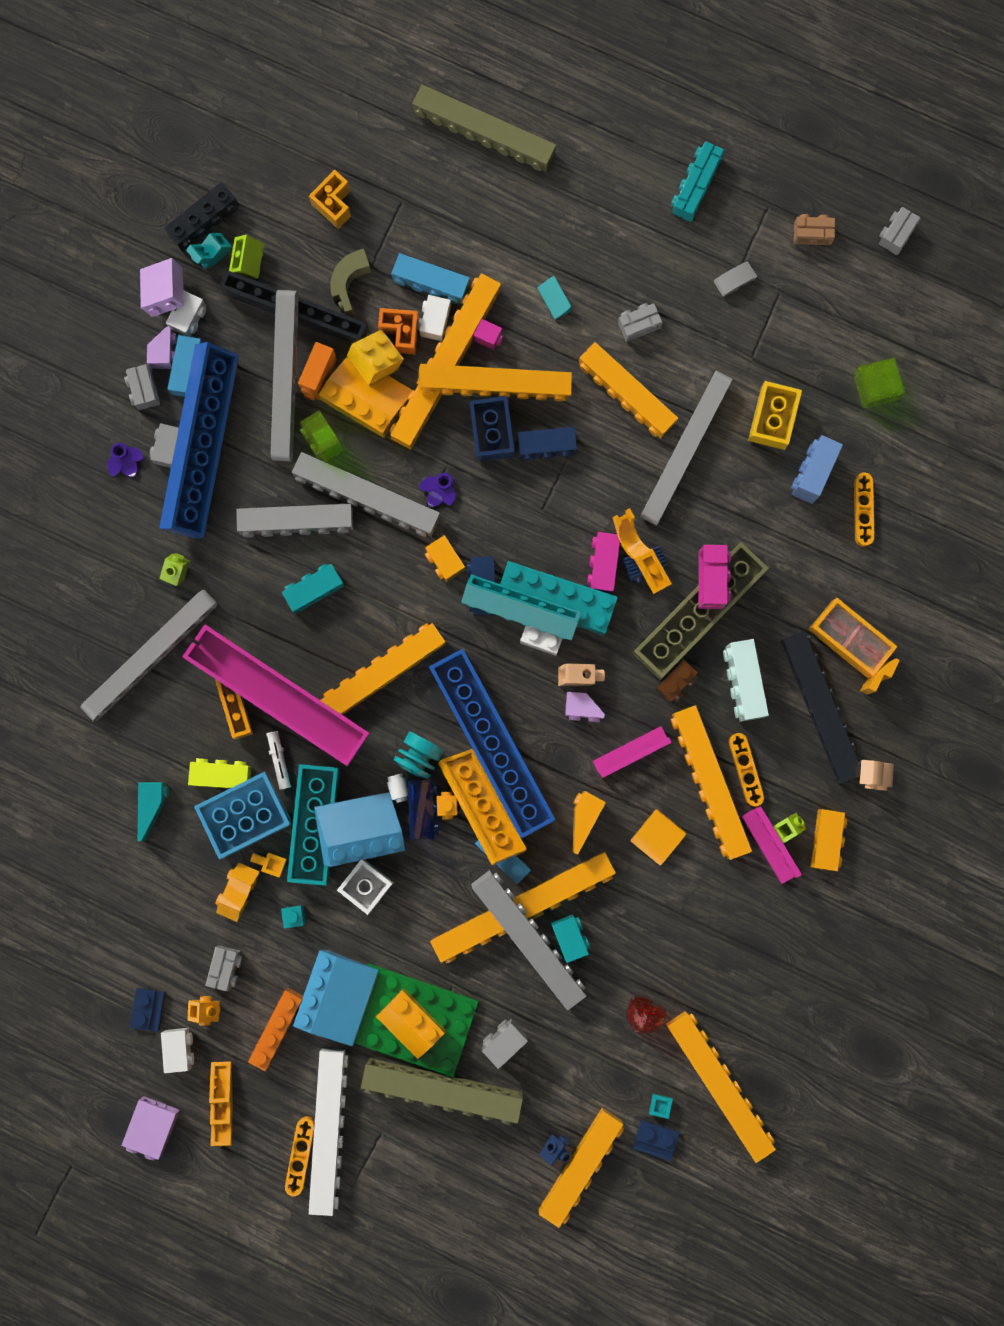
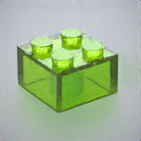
[853,357,905,408]
[300,410,344,463]

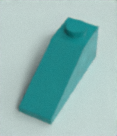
[137,782,169,841]

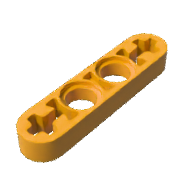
[854,472,874,547]
[729,733,764,806]
[285,1116,315,1196]

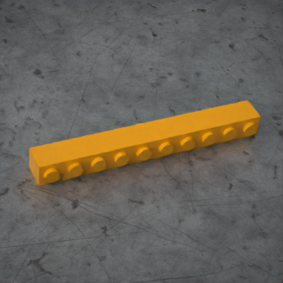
[389,273,501,450]
[430,852,615,964]

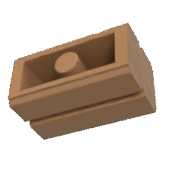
[794,214,835,245]

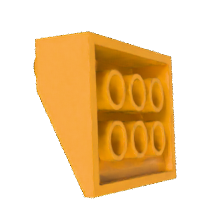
[318,357,412,439]

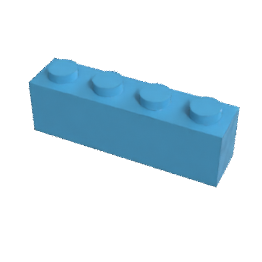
[391,253,470,304]

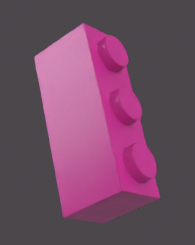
[587,532,620,594]

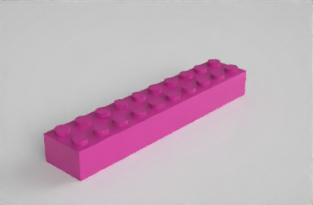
[182,625,370,767]

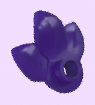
[107,443,144,477]
[419,473,456,507]

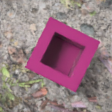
[474,319,504,350]

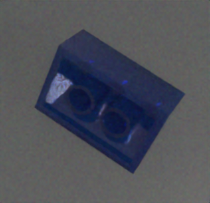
[408,780,439,840]

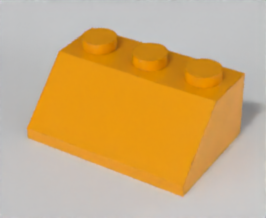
[376,988,446,1059]

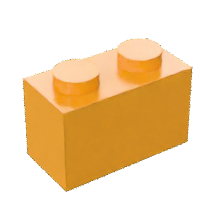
[425,535,466,582]

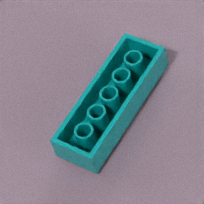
[500,561,617,636]
[287,764,341,886]

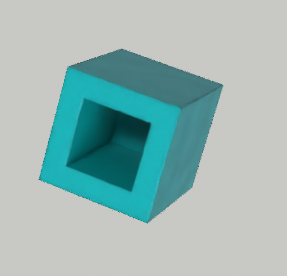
[281,905,306,928]

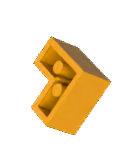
[309,170,351,229]

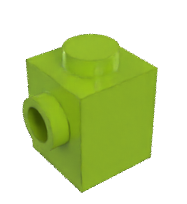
[159,554,190,586]
[773,813,806,843]

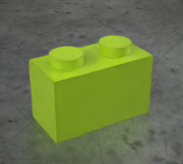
[229,235,264,280]

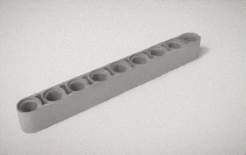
[271,290,298,462]
[640,371,732,525]
[80,590,218,722]

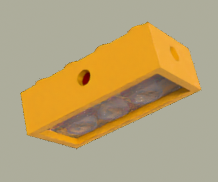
[808,598,897,678]

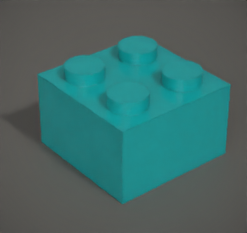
[551,914,590,963]

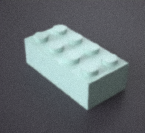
[723,639,769,722]

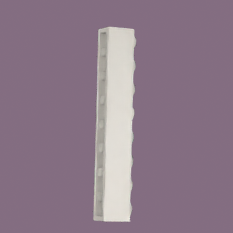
[309,1048,349,1216]

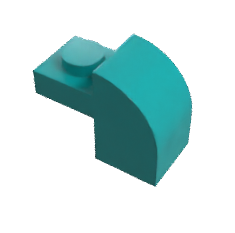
[186,233,232,269]

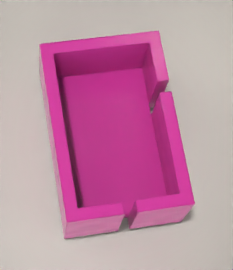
[698,545,731,609]

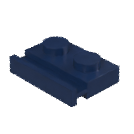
[130,988,166,1032]
[633,1119,679,1161]

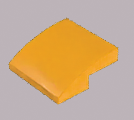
[860,659,900,695]
[630,809,686,866]

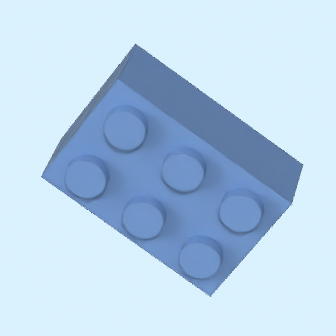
[791,435,843,504]

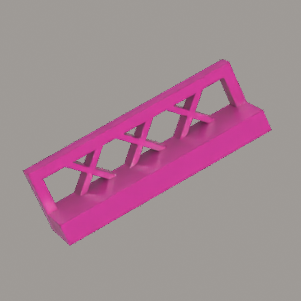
[592,726,672,778]
[741,807,802,884]

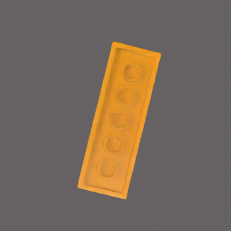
[438,749,527,865]

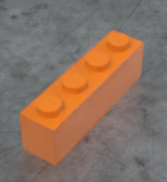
[248,988,303,1071]

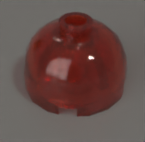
[626,996,667,1034]

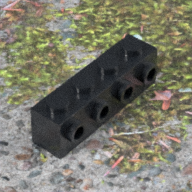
[164,182,239,251]

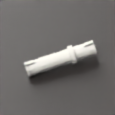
[266,731,291,790]

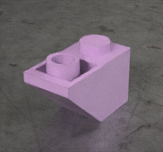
[147,326,177,369]
[565,692,605,722]

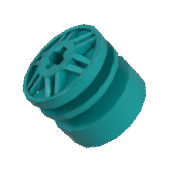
[394,731,445,779]

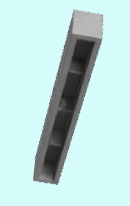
[292,452,441,537]
[471,870,586,1011]

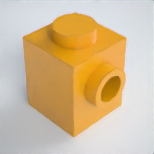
[437,792,458,820]

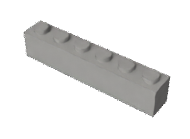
[236,504,354,538]

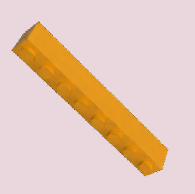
[418,364,572,401]
[320,623,446,715]
[671,705,752,860]
[666,1011,776,1163]

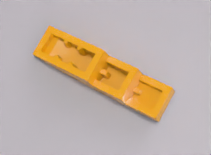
[209,1062,233,1147]

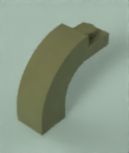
[330,248,371,317]

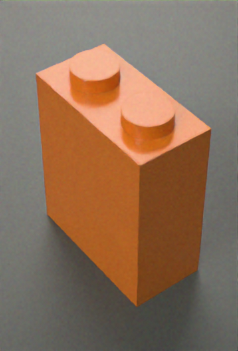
[298,342,338,401]

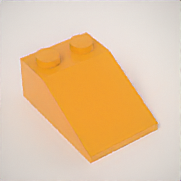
[573,791,606,855]

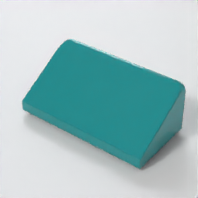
[537,276,572,320]

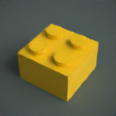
[347,329,403,386]

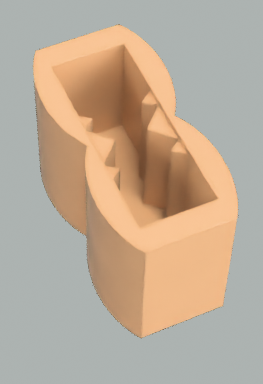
[860,760,894,791]

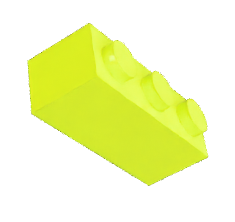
[188,758,251,788]

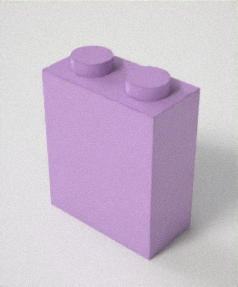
[140,258,184,317]
[121,1096,180,1160]

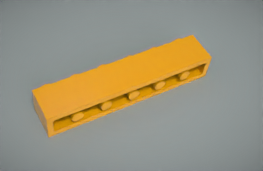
[579,342,678,438]
[538,1108,624,1228]

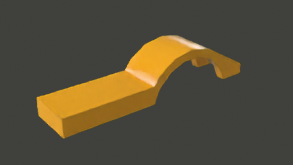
[613,508,672,594]

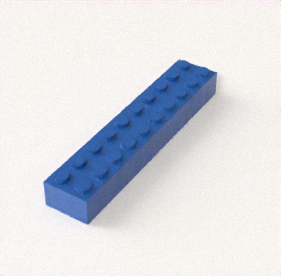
[159,342,239,538]
[429,649,555,838]

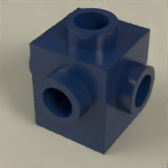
[539,1134,575,1170]

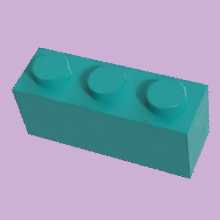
[282,564,345,614]

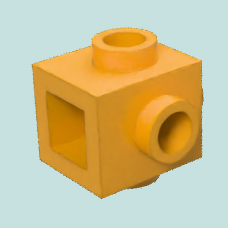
[188,996,220,1026]

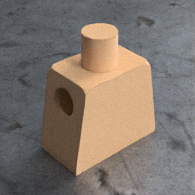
[558,664,605,686]

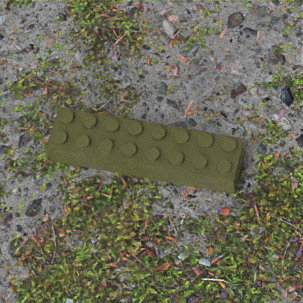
[632,542,769,680]
[361,1058,523,1125]

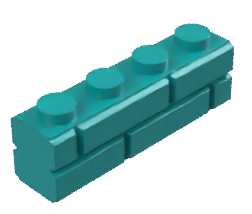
[671,142,725,222]

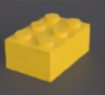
[748,381,802,450]

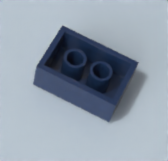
[469,396,514,462]

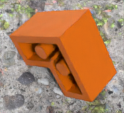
[378,308,419,355]

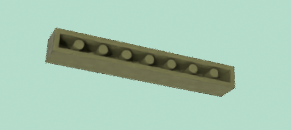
[412,85,556,172]

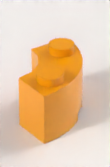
[215,862,259,922]

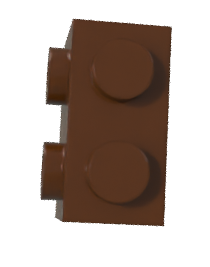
[655,660,698,702]

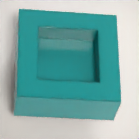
[649,1093,673,1119]

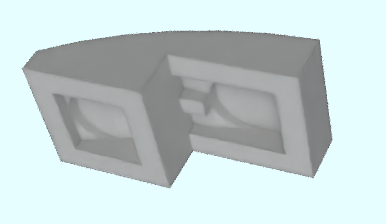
[714,261,757,297]

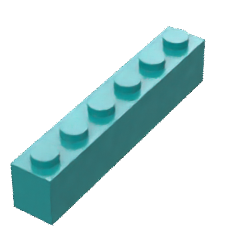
[461,574,581,640]

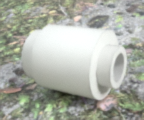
[387,773,410,803]

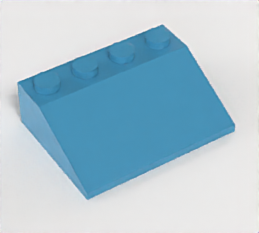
[194,772,293,859]
[314,792,405,867]
[293,950,380,1046]

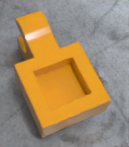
[250,852,287,878]

